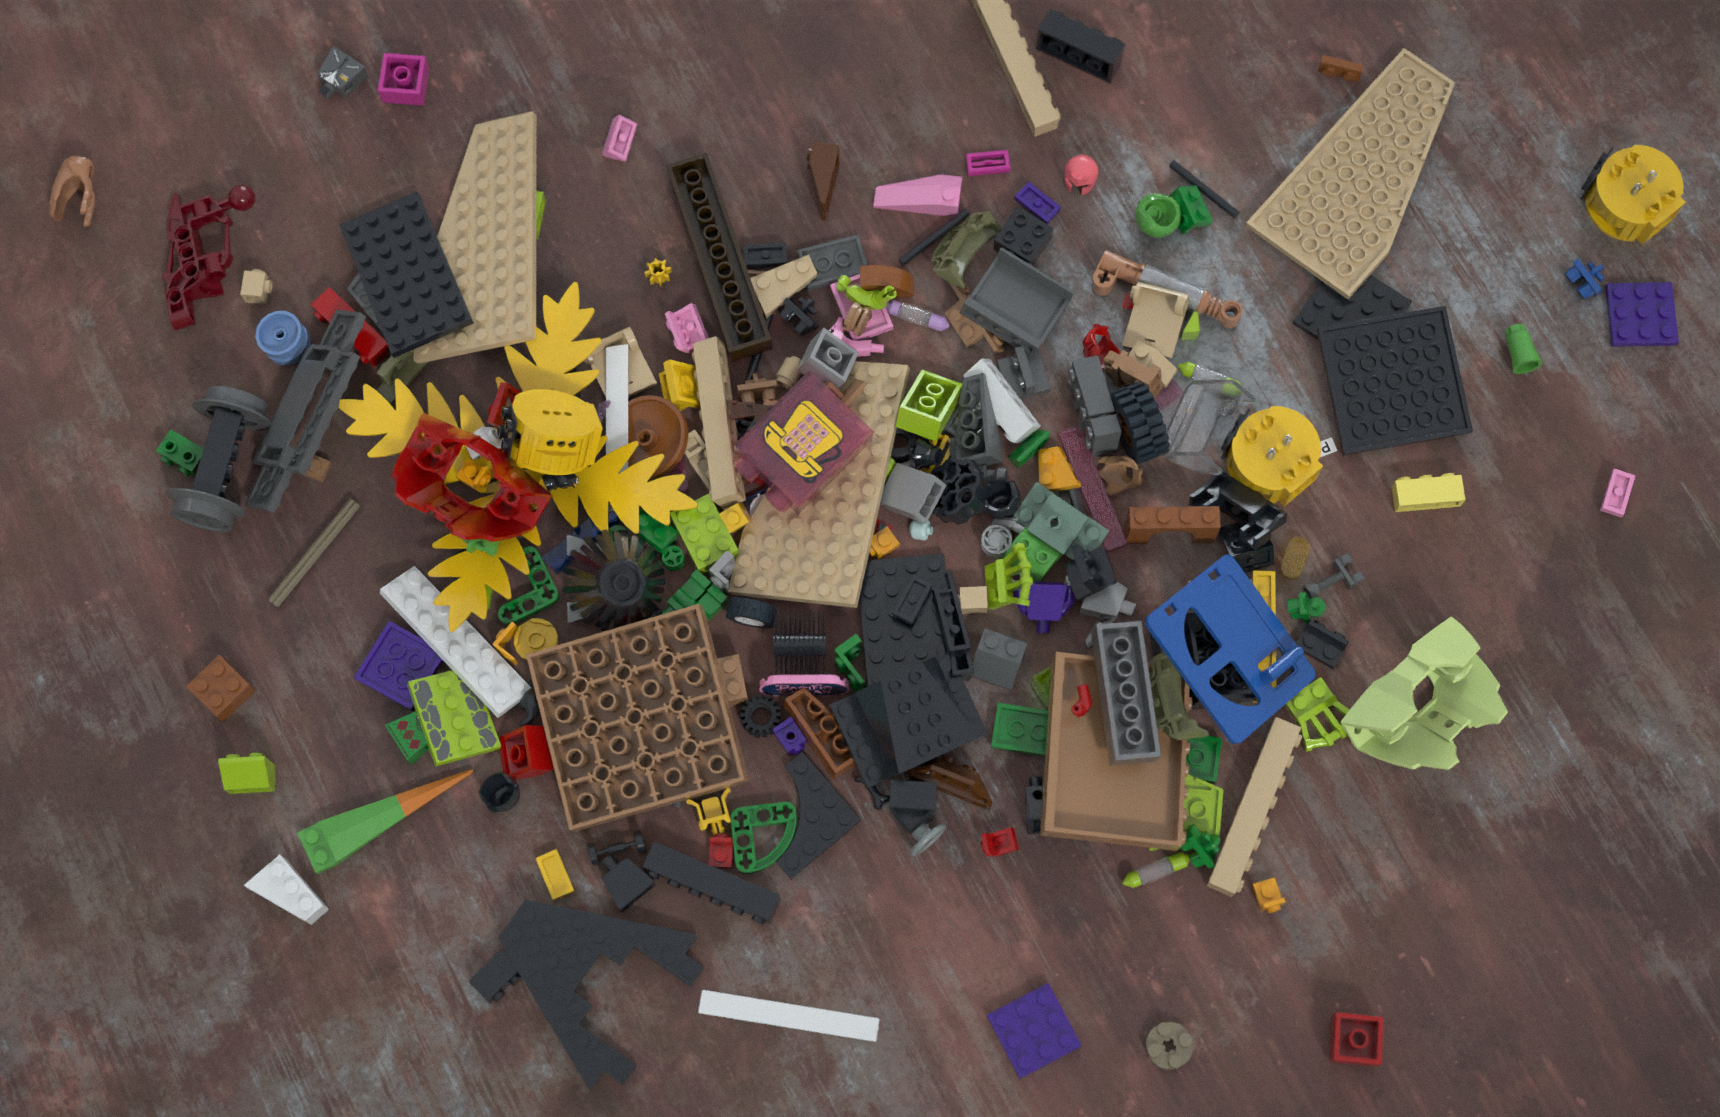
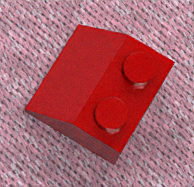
[498,725,553,780]

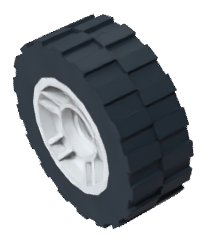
[726,597,777,629]

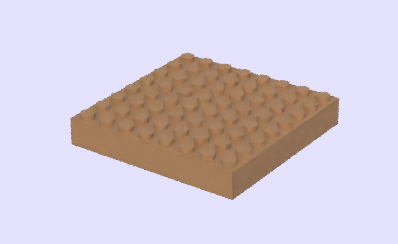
[526,604,750,831]

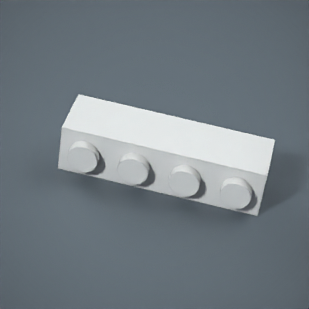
[963,359,1041,443]

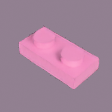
[1600,469,1635,518]

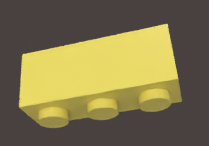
[1391,473,1465,512]

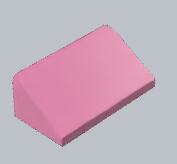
[602,115,637,162]

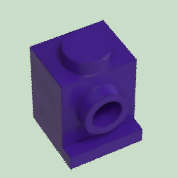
[772,717,807,756]

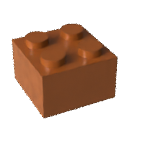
[186,655,256,722]

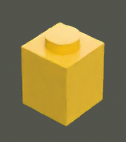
[719,502,752,533]

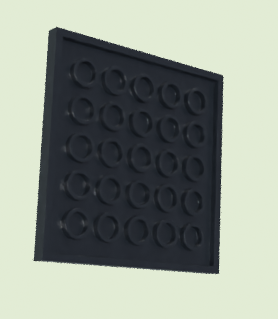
[1317,306,1473,456]

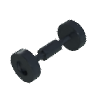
[587,830,646,866]

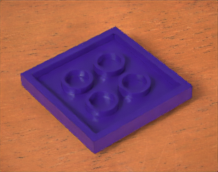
[1605,282,1679,347]
[354,621,443,711]
[987,983,1082,1079]

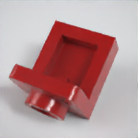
[981,827,1019,857]

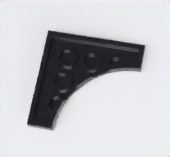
[776,752,861,880]

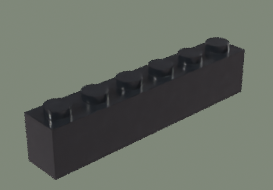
[643,842,781,925]

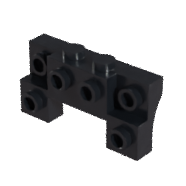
[1189,469,1287,550]

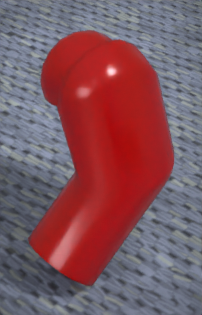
[1071,684,1092,717]

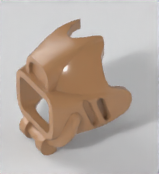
[1097,456,1143,495]

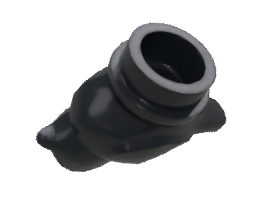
[541,473,579,491]

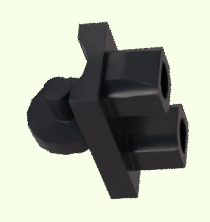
[779,297,820,336]

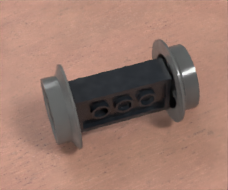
[166,386,271,532]

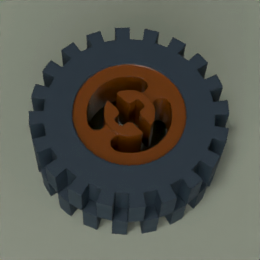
[1110,381,1170,465]

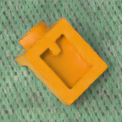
[456,459,491,492]
[869,526,900,560]
[1252,877,1285,913]

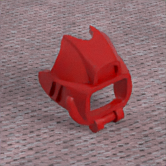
[1082,324,1121,371]

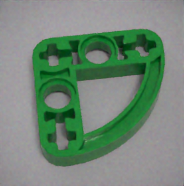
[730,802,797,874]

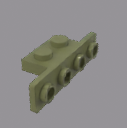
[376,350,428,406]

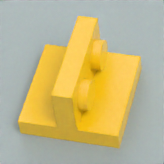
[659,359,701,411]

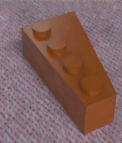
[783,688,855,780]

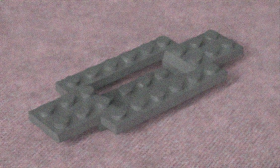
[244,310,366,513]

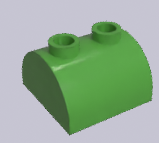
[1003,527,1063,582]

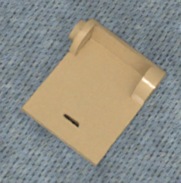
[1122,282,1189,359]
[583,327,657,397]

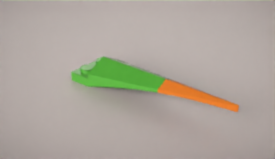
[297,769,473,874]

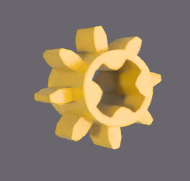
[645,258,672,286]

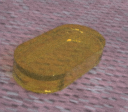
[1280,537,1310,580]

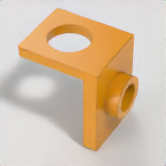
[492,622,518,666]

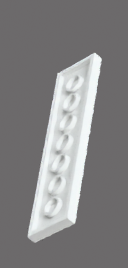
[380,566,531,718]

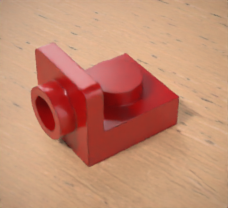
[708,833,733,869]

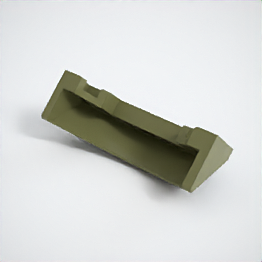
[932,211,1001,289]
[1149,652,1209,740]

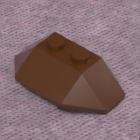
[905,756,992,811]

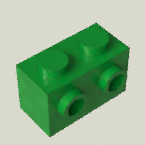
[156,429,204,477]

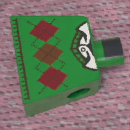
[385,711,429,765]

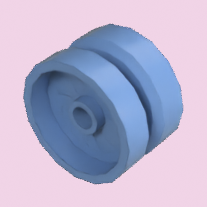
[255,311,311,366]

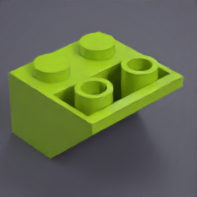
[218,753,275,794]

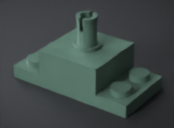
[1012,482,1110,560]

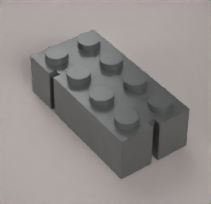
[1067,356,1121,457]

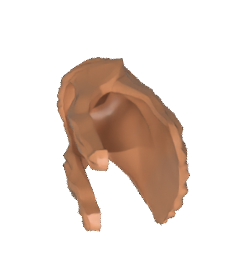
[50,156,95,227]

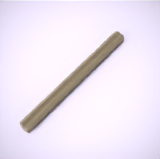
[268,499,360,607]

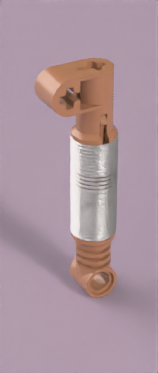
[1092,250,1243,328]

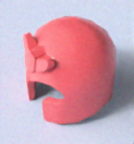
[1064,154,1099,195]

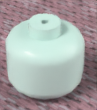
[909,520,933,541]

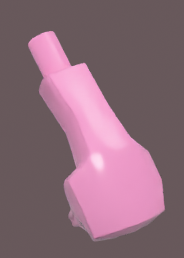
[828,317,884,357]

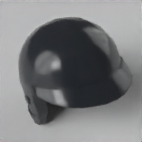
[479,772,520,813]

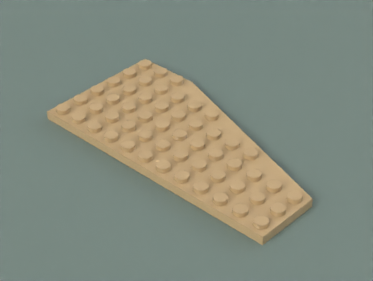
[1246,48,1455,299]
[414,111,536,364]
[728,361,910,608]

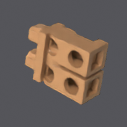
[1104,350,1162,399]

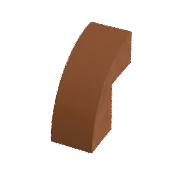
[860,265,914,299]

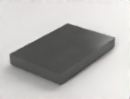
[797,234,868,291]

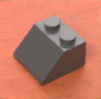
[972,629,1027,691]

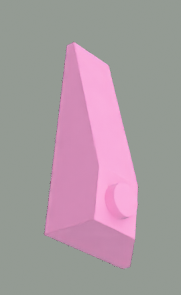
[873,175,962,217]

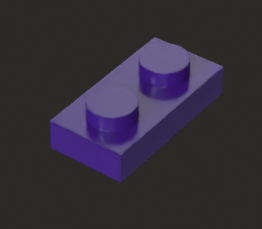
[1014,181,1061,224]

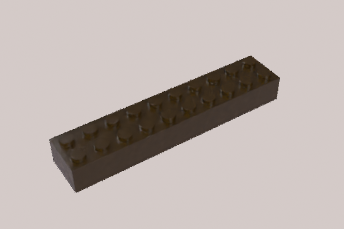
[666,153,773,362]

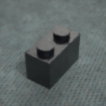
[468,949,522,1004]

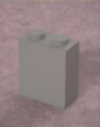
[880,463,946,524]

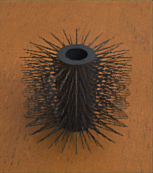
[773,611,826,675]

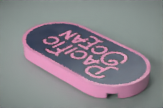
[759,675,850,696]

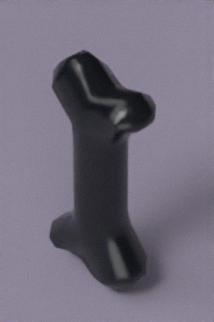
[854,775,890,810]

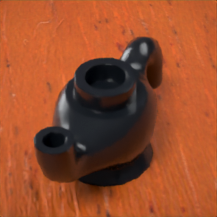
[519,679,540,727]

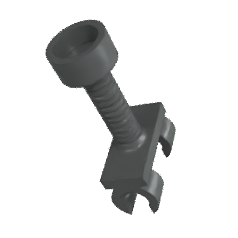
[1302,553,1365,599]

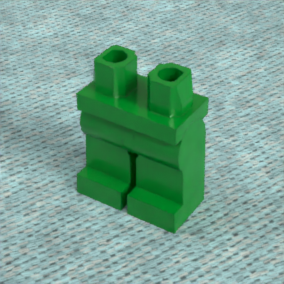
[661,569,728,622]

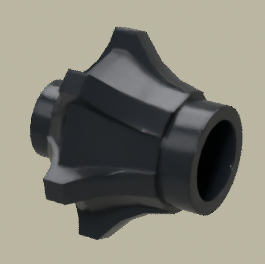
[909,437,943,470]

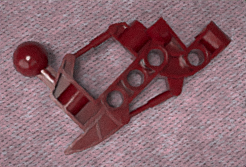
[162,184,256,331]

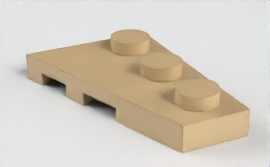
[750,255,817,318]

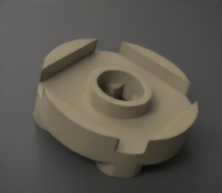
[1145,1022,1193,1070]

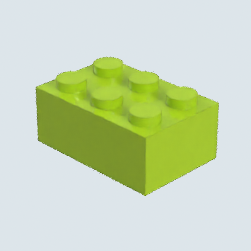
[896,370,962,441]
[670,494,739,575]

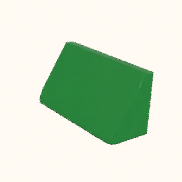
[1007,429,1050,469]

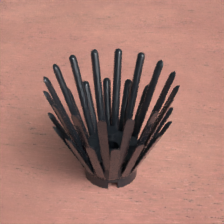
[563,530,666,631]

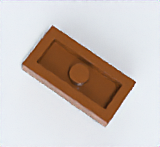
[1318,55,1364,82]

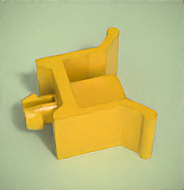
[686,788,731,835]

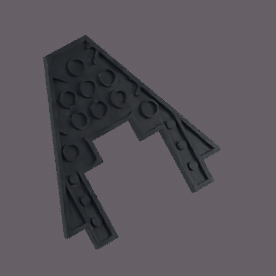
[498,899,704,1090]

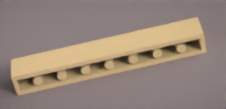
[971,0,1060,137]
[692,336,746,508]
[1206,717,1302,897]

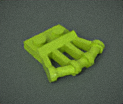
[984,543,1033,610]
[1285,677,1350,752]

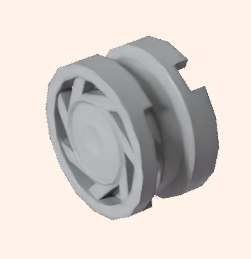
[981,525,1012,559]

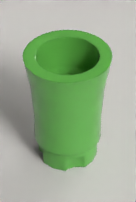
[1505,324,1543,374]

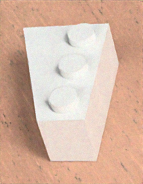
[244,855,329,925]

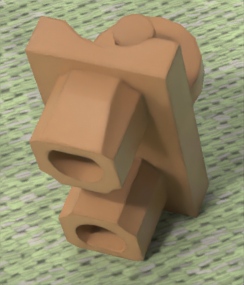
[737,373,777,403]

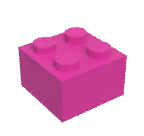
[378,53,430,106]

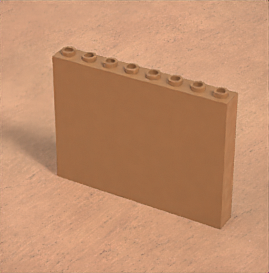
[1040,652,1192,851]

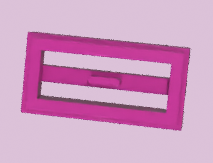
[966,150,1010,176]

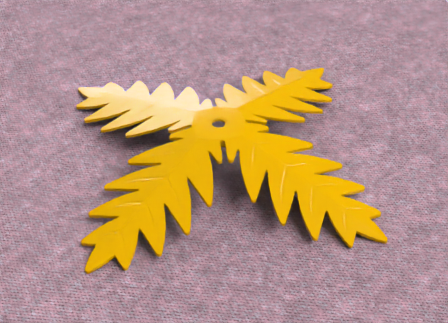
[338,282,698,633]

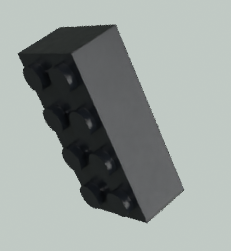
[1036,9,1125,84]

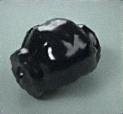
[982,480,1022,519]

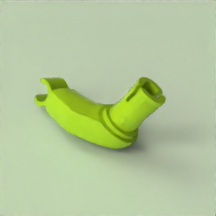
[836,275,896,310]

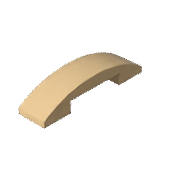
[684,430,735,511]

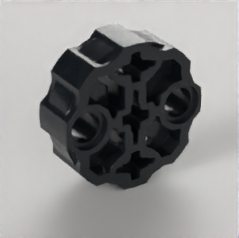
[930,457,990,525]

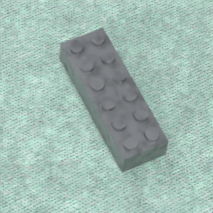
[1091,621,1161,766]

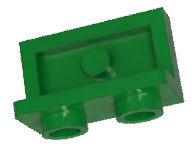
[1169,185,1213,234]
[630,509,679,553]

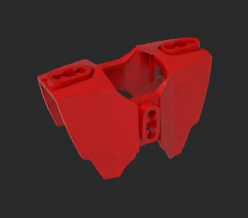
[391,413,552,542]

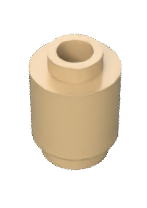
[776,356,802,390]

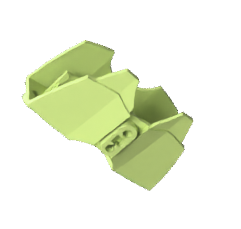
[1341,617,1508,770]

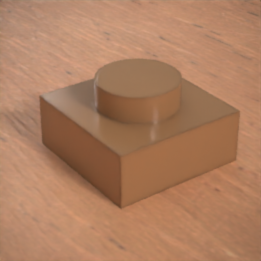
[303,455,331,483]

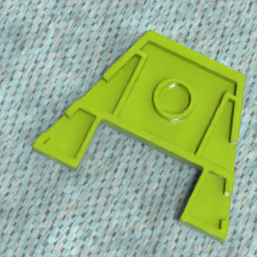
[1148,774,1223,851]

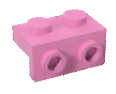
[665,303,709,354]

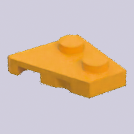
[1038,446,1081,492]

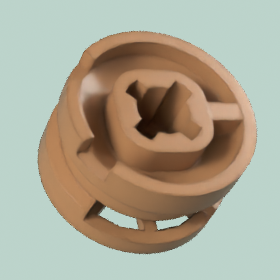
[843,302,872,337]

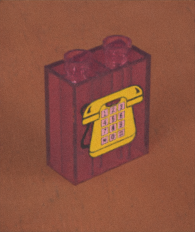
[732,370,874,515]

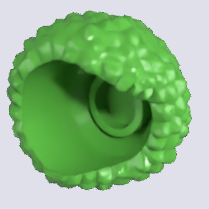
[1135,193,1181,238]

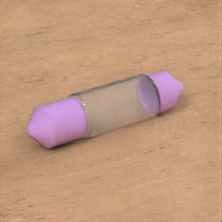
[886,300,950,332]

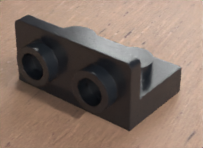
[1296,620,1349,669]

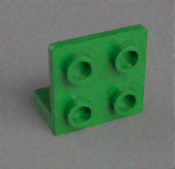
[834,634,865,692]

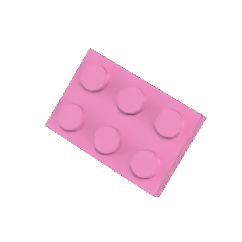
[830,274,893,341]

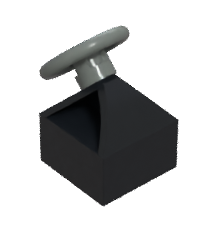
[889,780,946,857]

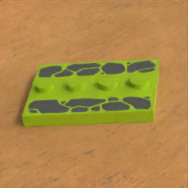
[407,670,501,767]

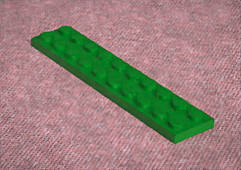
[991,703,1222,784]

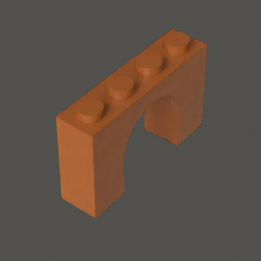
[1125,506,1220,544]

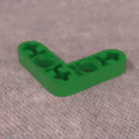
[498,546,559,626]

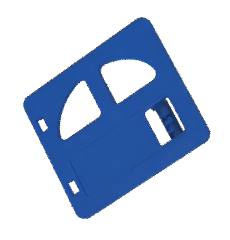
[1145,555,1316,744]

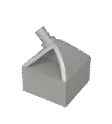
[797,328,859,394]

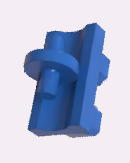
[1565,258,1605,299]

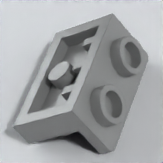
[709,551,735,595]

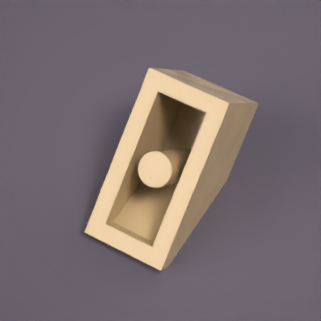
[1129,341,1177,388]

